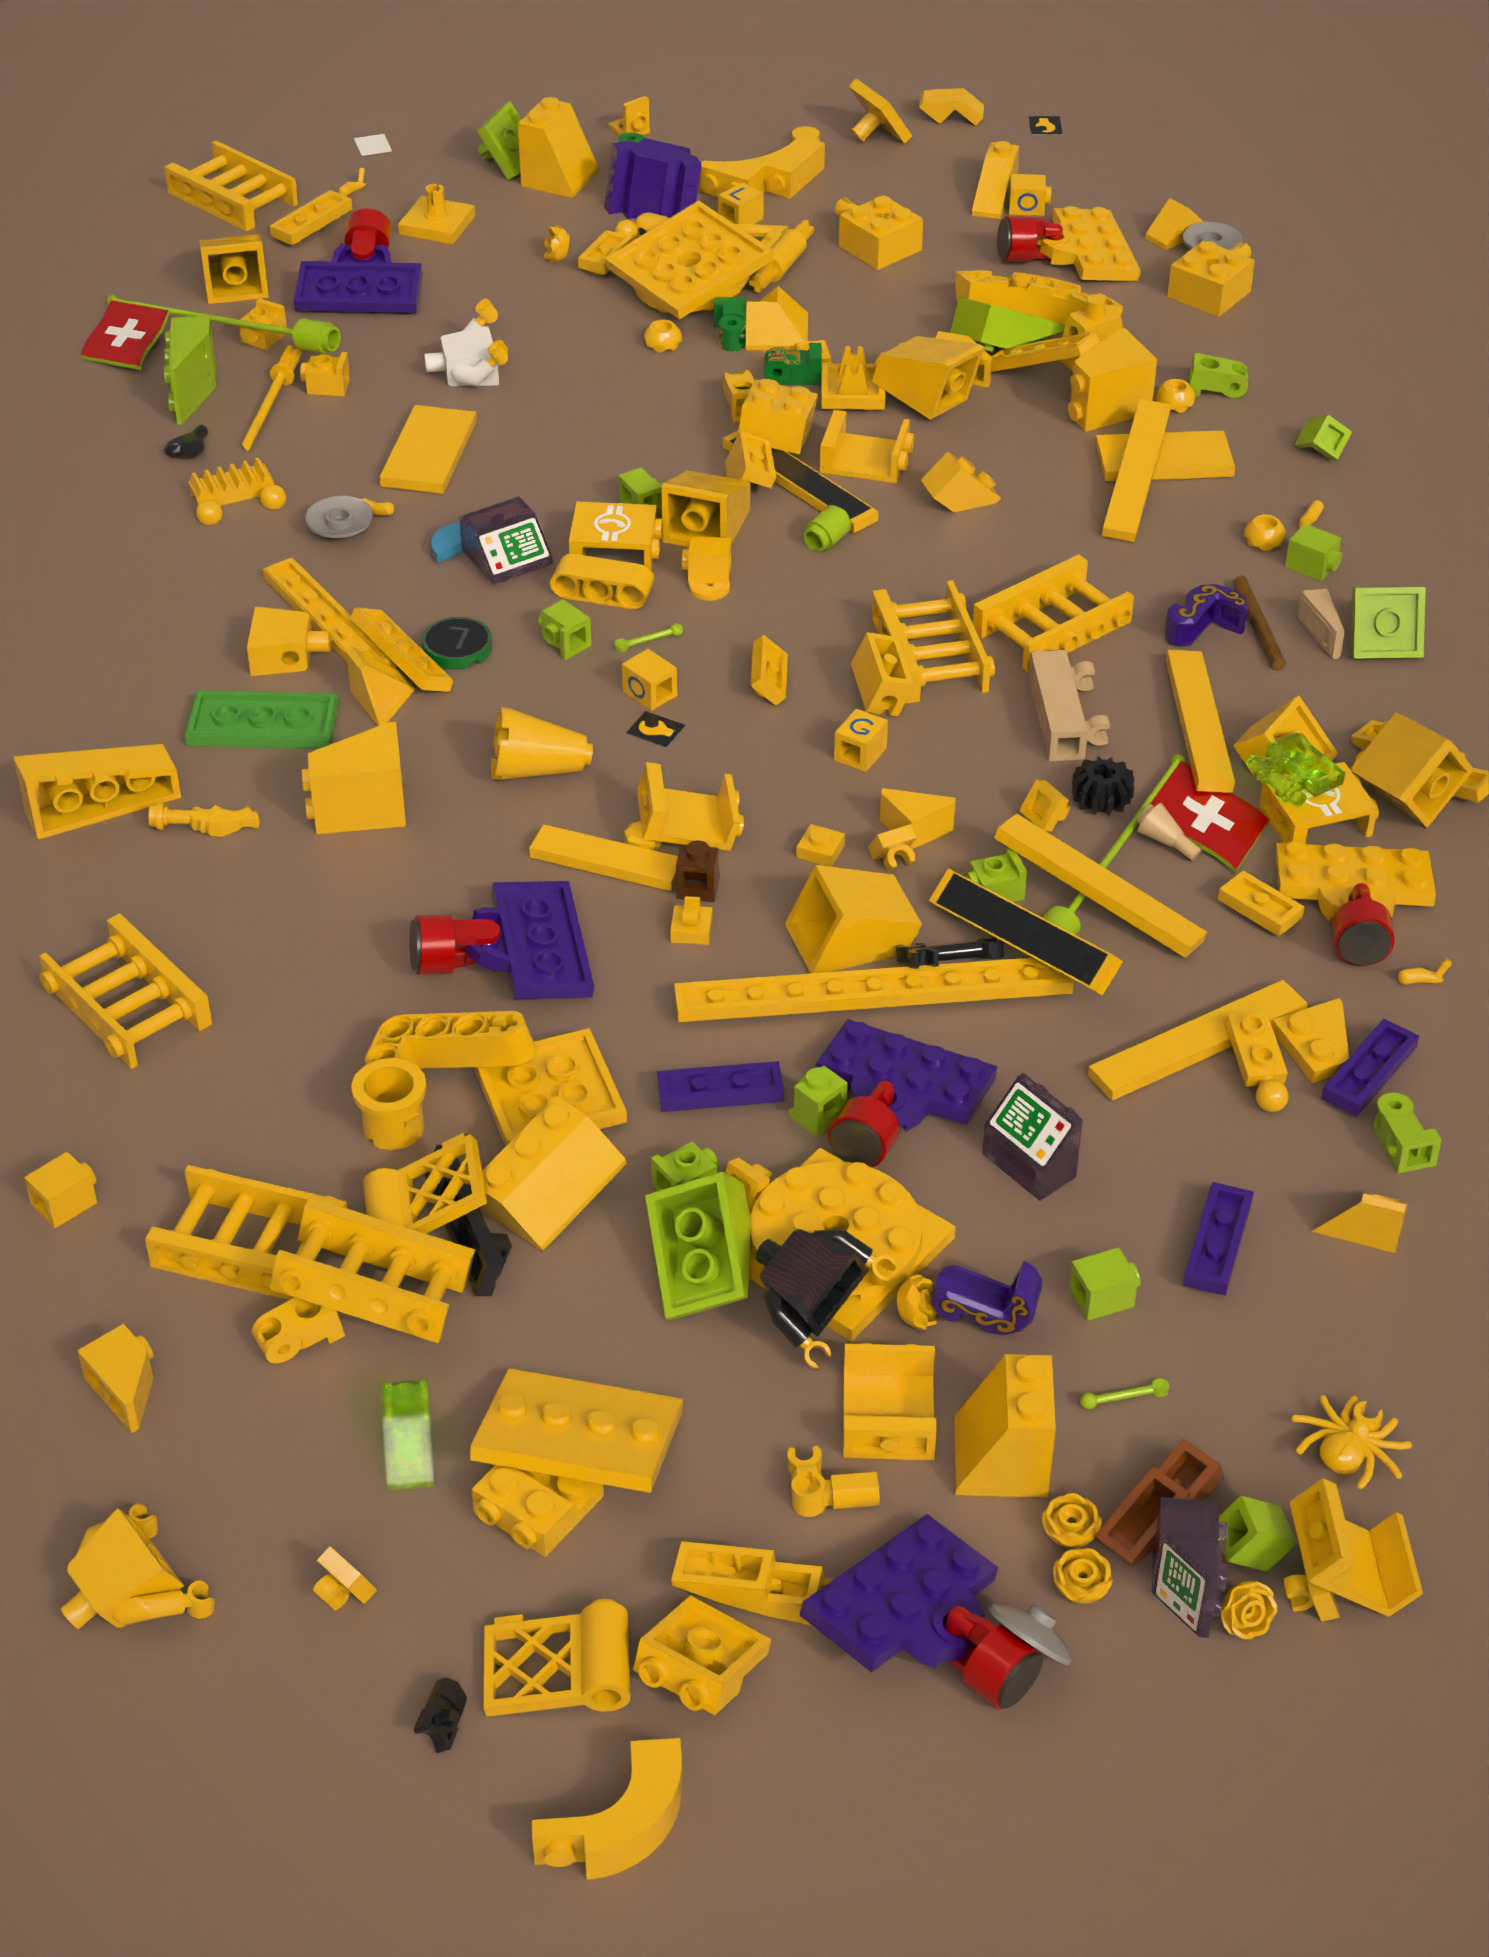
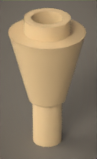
[1137,803,1201,861]

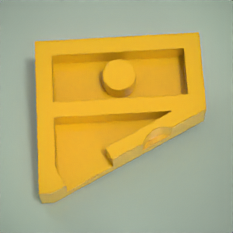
[1272,998,1349,1083]

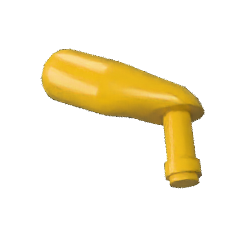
[338,167,366,197]
[362,498,395,516]
[1298,500,1324,528]
[1398,958,1452,985]

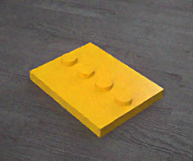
[470,1368,683,1493]

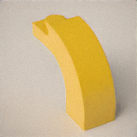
[532,1738,682,1880]

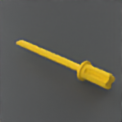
[242,345,302,452]

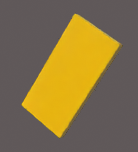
[379,405,477,494]
[1095,430,1235,482]

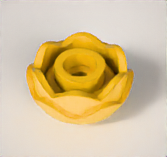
[543,225,570,263]
[643,319,682,353]
[1156,379,1195,413]
[1244,514,1286,551]
[897,1275,937,1330]
[1042,1493,1102,1549]
[1053,1548,1113,1604]
[1220,1581,1277,1639]

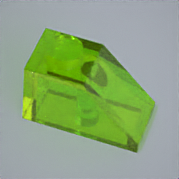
[382,1380,434,1490]

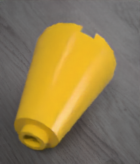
[491,706,593,780]

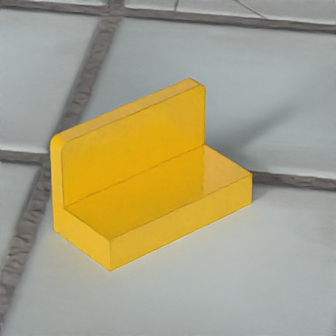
[725,431,776,488]

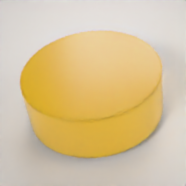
[792,126,820,142]

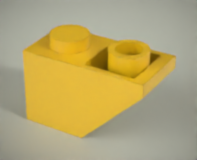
[921,451,1001,513]

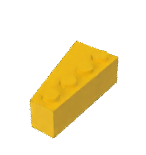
[13,744,181,840]

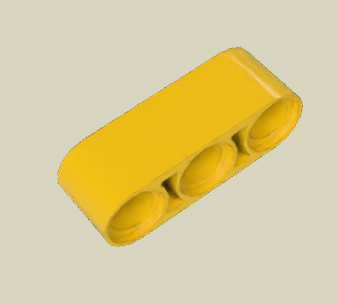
[550,554,655,609]

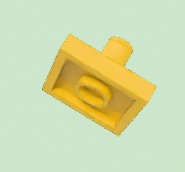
[848,78,912,144]
[398,184,476,244]

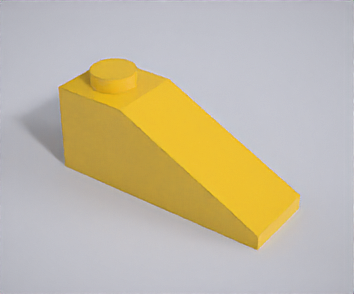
[972,141,1020,220]

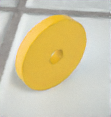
[689,581,730,601]

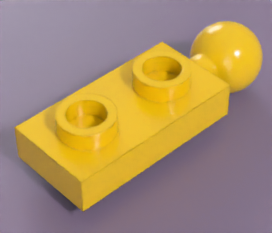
[578,219,638,275]
[1225,1011,1289,1112]

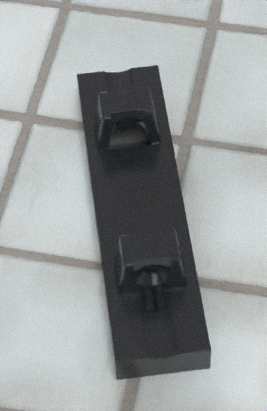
[425,1145,512,1296]

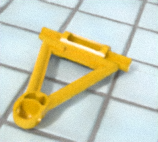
[635,212,815,293]

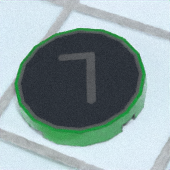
[422,617,492,669]

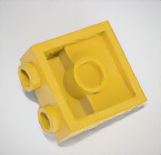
[471,1465,604,1557]
[633,1595,772,1716]

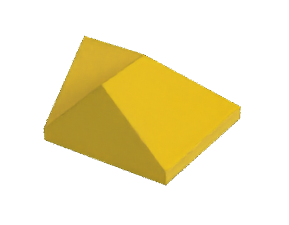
[746,286,808,351]

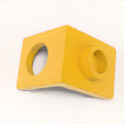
[608,96,650,136]

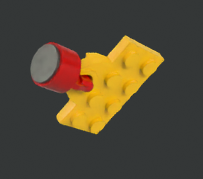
[997,206,1141,281]
[1275,841,1436,966]

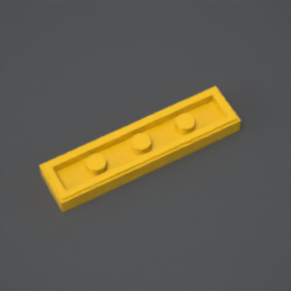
[991,332,1100,372]
[350,607,454,692]
[529,824,678,891]

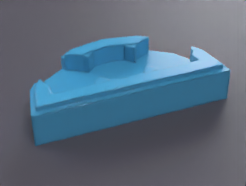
[431,521,492,563]

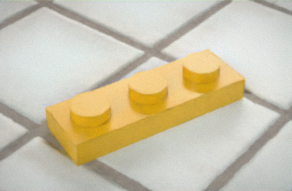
[270,190,353,245]

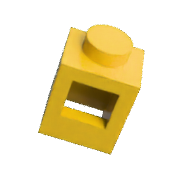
[239,298,287,350]
[300,352,350,396]

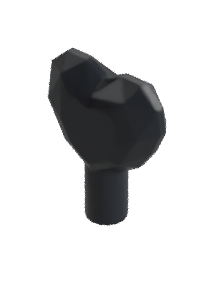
[164,425,208,458]

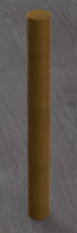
[1233,576,1286,670]

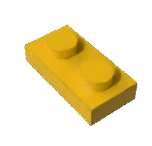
[751,634,788,706]
[1218,870,1305,937]

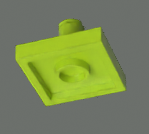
[476,101,521,180]
[1351,586,1426,659]

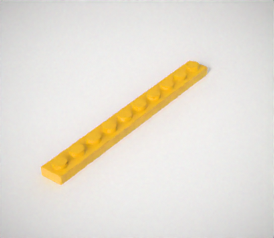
[674,958,1074,1022]

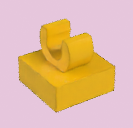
[1019,779,1071,832]
[868,824,917,872]
[670,896,713,945]
[725,1157,772,1214]
[313,1546,377,1611]
[1283,1559,1340,1622]

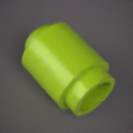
[803,505,851,552]

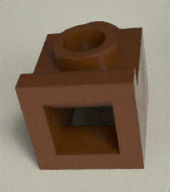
[676,840,720,902]

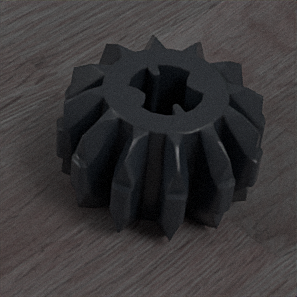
[1072,756,1135,816]

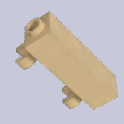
[1029,650,1110,761]

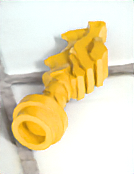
[148,802,260,837]

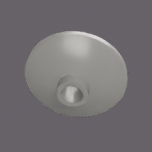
[1183,222,1243,250]
[305,496,373,538]
[988,1603,1073,1666]

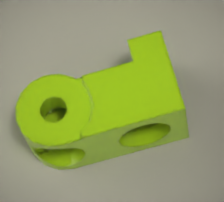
[1187,352,1249,398]
[1373,1092,1442,1174]

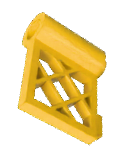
[362,1132,487,1234]
[483,1598,631,1717]

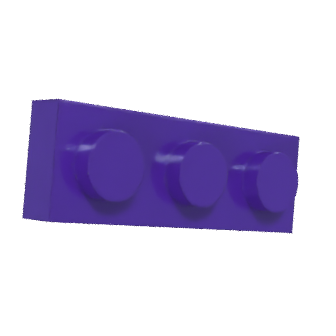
[1321,1018,1419,1117]
[657,1061,784,1112]
[1183,1182,1254,1296]

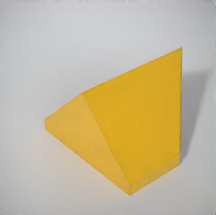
[346,646,415,726]
[1311,1192,1409,1253]

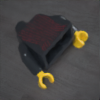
[756,1229,896,1370]

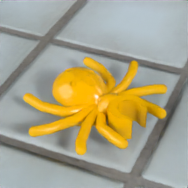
[1291,1395,1412,1489]

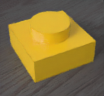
[796,824,845,867]

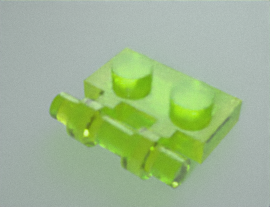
[1246,732,1346,807]

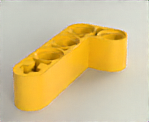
[365,1011,537,1069]

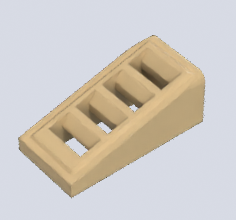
[1297,589,1344,659]

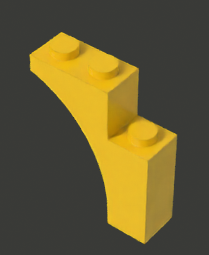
[698,136,825,199]

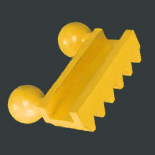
[188,457,287,525]

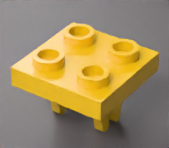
[821,346,885,411]

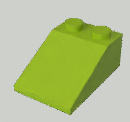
[950,297,1065,352]
[645,1171,751,1321]

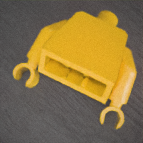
[60,1504,215,1630]

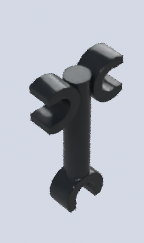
[896,938,1004,969]

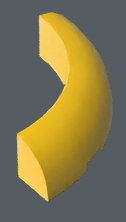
[955,270,1123,324]

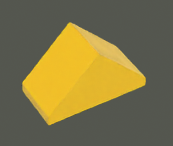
[1145,198,1204,250]
[880,788,956,849]

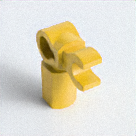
[787,1445,880,1517]

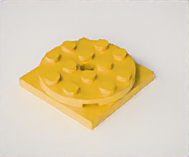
[605,200,774,320]
[749,1148,956,1342]

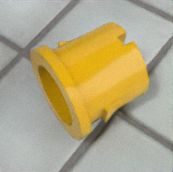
[351,1058,427,1150]

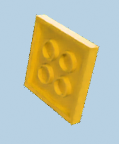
[474,1028,627,1147]

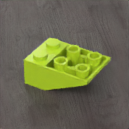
[164,316,217,425]

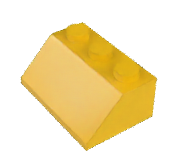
[480,1095,627,1252]

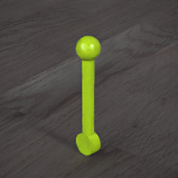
[614,623,683,653]
[1080,1378,1170,1410]

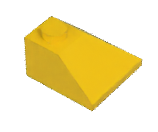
[1233,695,1338,779]

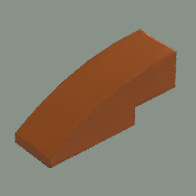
[1094,1438,1224,1566]

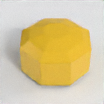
[624,821,662,851]

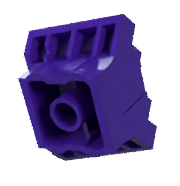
[604,138,702,219]

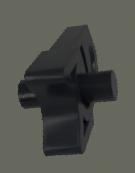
[414,1677,467,1753]

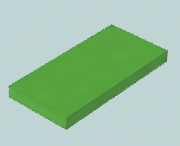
[185,690,340,749]

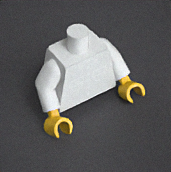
[424,298,508,386]

